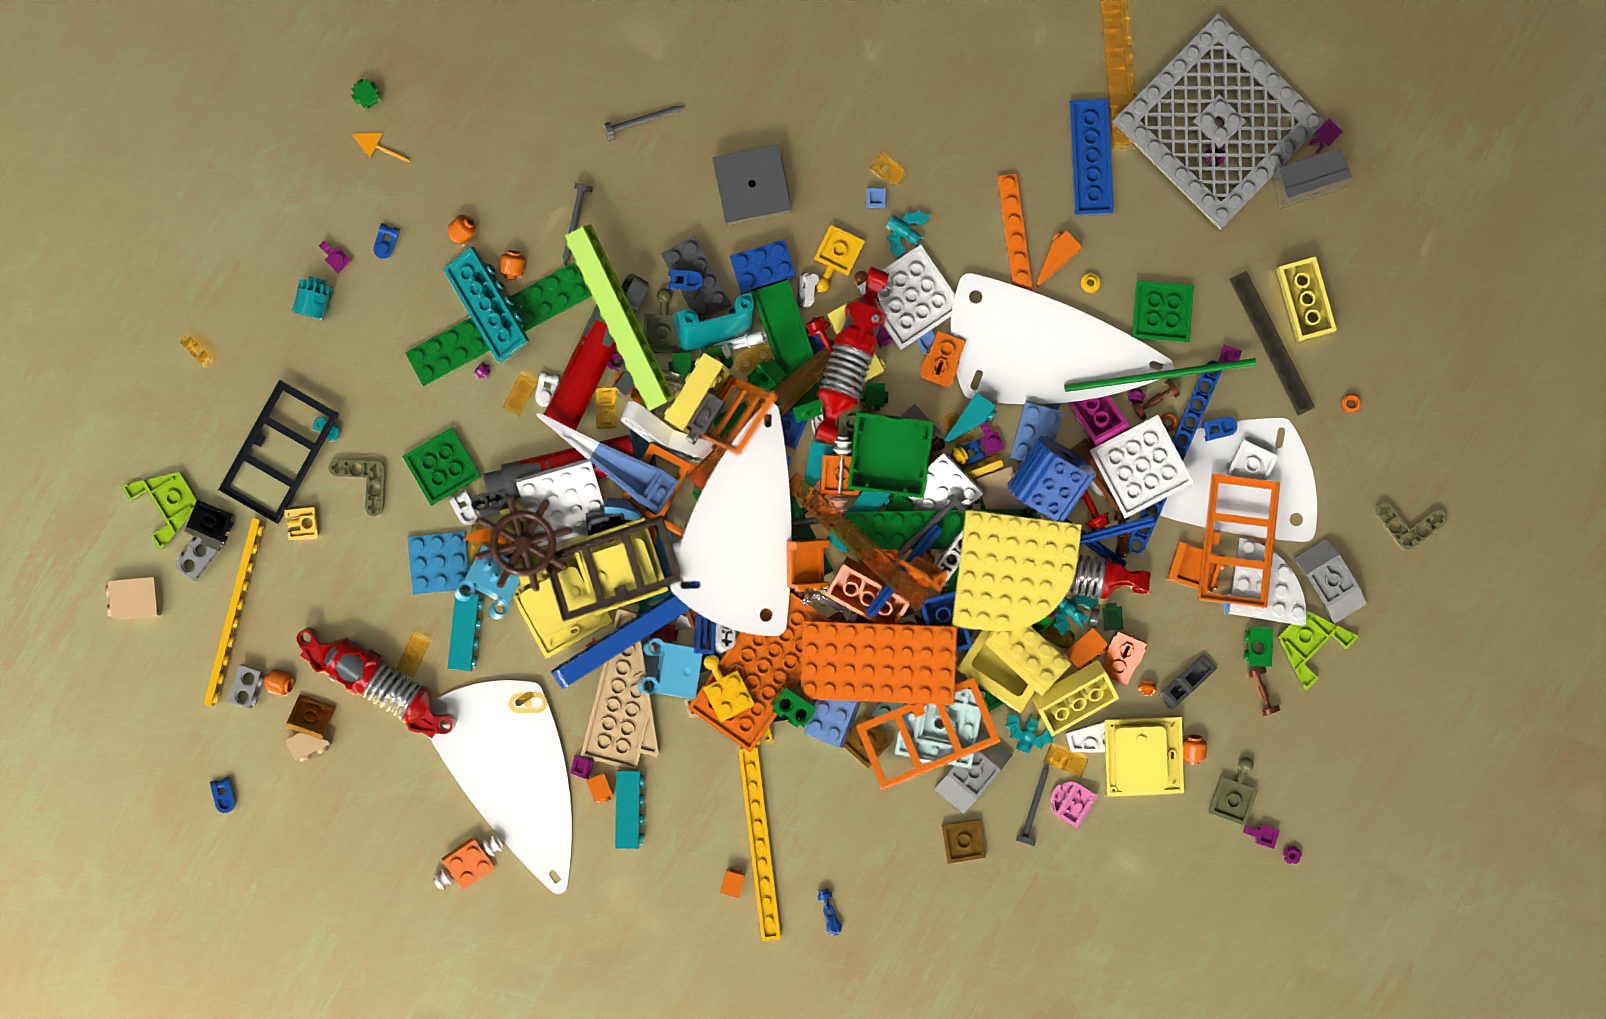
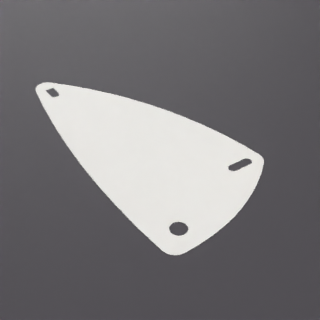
[950,273,1174,404]
[671,403,791,636]
[1089,418,1317,542]
[429,680,572,894]

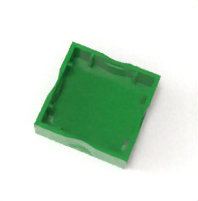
[847,411,934,499]

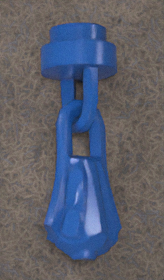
[817,889,842,936]

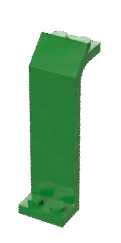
[751,280,824,423]

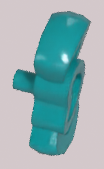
[313,417,340,442]

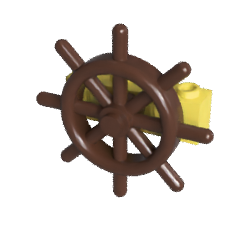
[474,495,572,592]

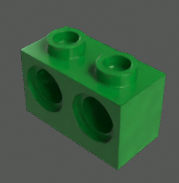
[747,358,787,402]
[769,685,817,728]

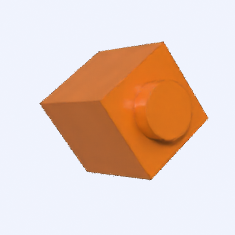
[586,773,614,804]
[720,867,745,898]

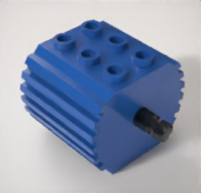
[1008,435,1096,522]

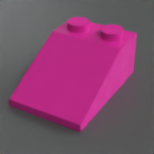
[1068,395,1129,448]

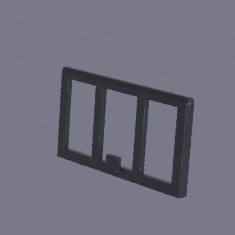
[218,380,340,524]

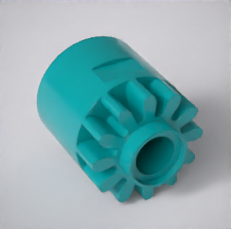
[292,276,332,320]

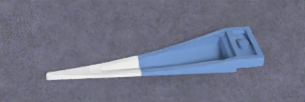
[537,413,679,514]

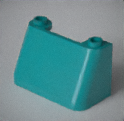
[671,293,754,351]

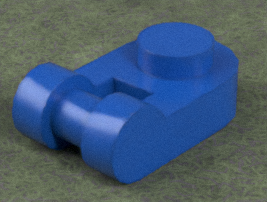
[373,223,400,259]
[668,270,703,291]
[1201,417,1238,442]
[951,439,986,468]
[210,777,235,813]

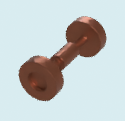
[1131,379,1180,420]
[1247,667,1280,716]

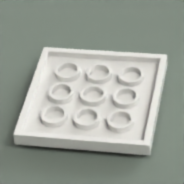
[857,245,955,351]
[1089,415,1194,519]
[516,459,605,547]

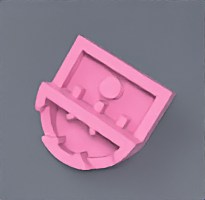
[1050,781,1099,829]

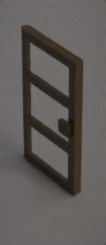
[546,515,683,622]

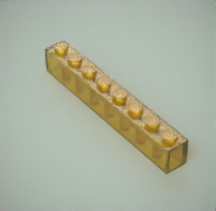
[1100,0,1136,149]

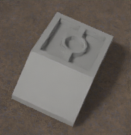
[1294,539,1367,624]
[934,730,1012,814]

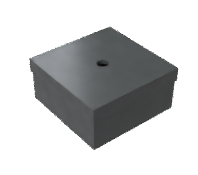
[712,144,792,226]
[1271,148,1352,209]

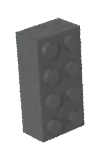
[661,236,731,322]

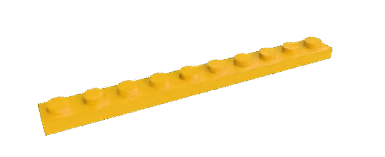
[204,518,264,706]
[738,747,781,941]

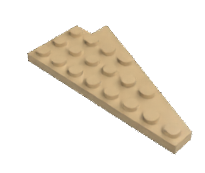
[580,608,659,771]

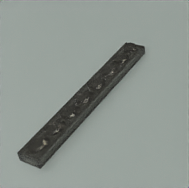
[1229,271,1315,416]

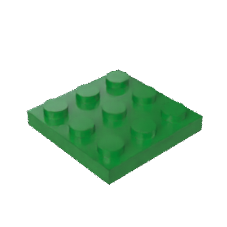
[1132,281,1194,343]
[402,427,481,506]

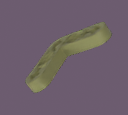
[329,459,385,517]
[1375,502,1447,550]

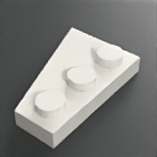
[1065,716,1122,753]

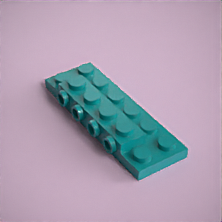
[443,247,530,363]

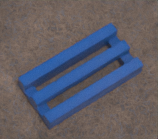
[694,614,716,655]

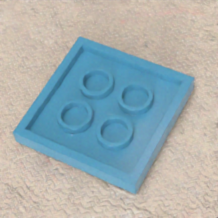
[407,531,469,594]

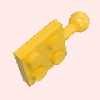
[814,225,865,292]
[703,654,755,722]

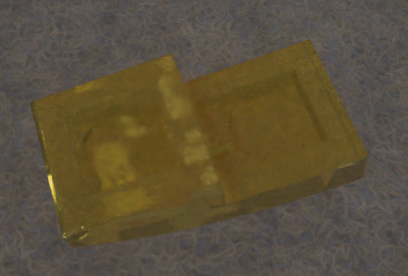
[596,387,616,429]
[1043,744,1088,777]

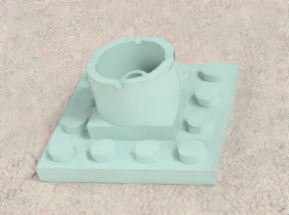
[895,689,985,768]

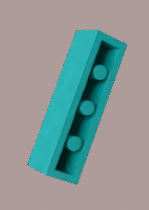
[826,491,892,553]
[447,593,483,671]
[615,771,644,849]

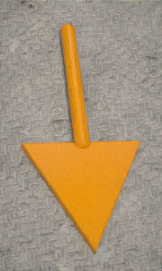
[351,133,409,162]

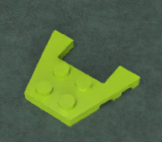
[121,472,197,550]
[1277,610,1359,691]

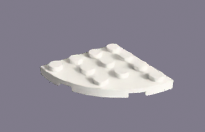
[1229,538,1306,626]

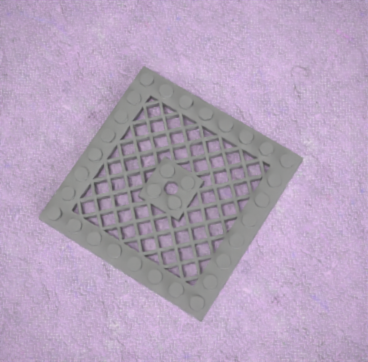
[1112,14,1326,229]

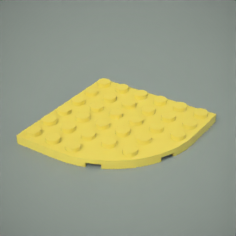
[952,510,1081,631]

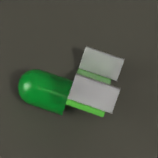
[699,343,733,369]

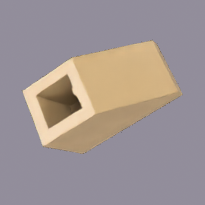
[285,733,332,763]

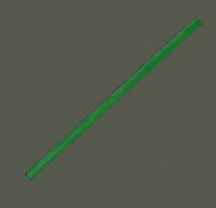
[1064,358,1256,392]

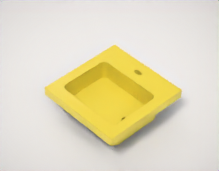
[571,517,669,615]
[513,556,613,659]
[956,630,1061,713]
[1104,716,1184,796]

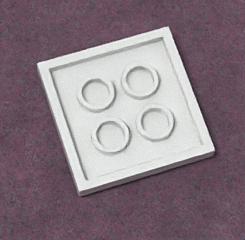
[909,451,984,510]

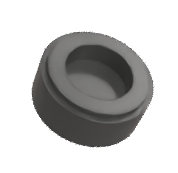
[1089,608,1100,628]

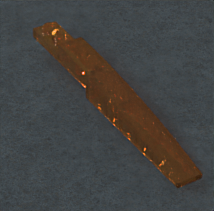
[686,346,834,491]
[789,473,930,611]

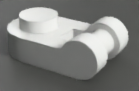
[797,273,819,308]
[535,371,560,407]
[449,490,478,526]

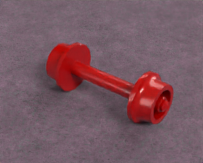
[806,316,835,372]
[1082,489,1110,531]

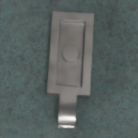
[686,392,725,445]

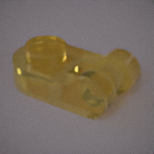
[870,153,905,185]
[943,413,974,447]

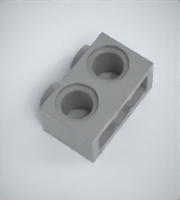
[175,537,220,581]
[227,665,265,708]

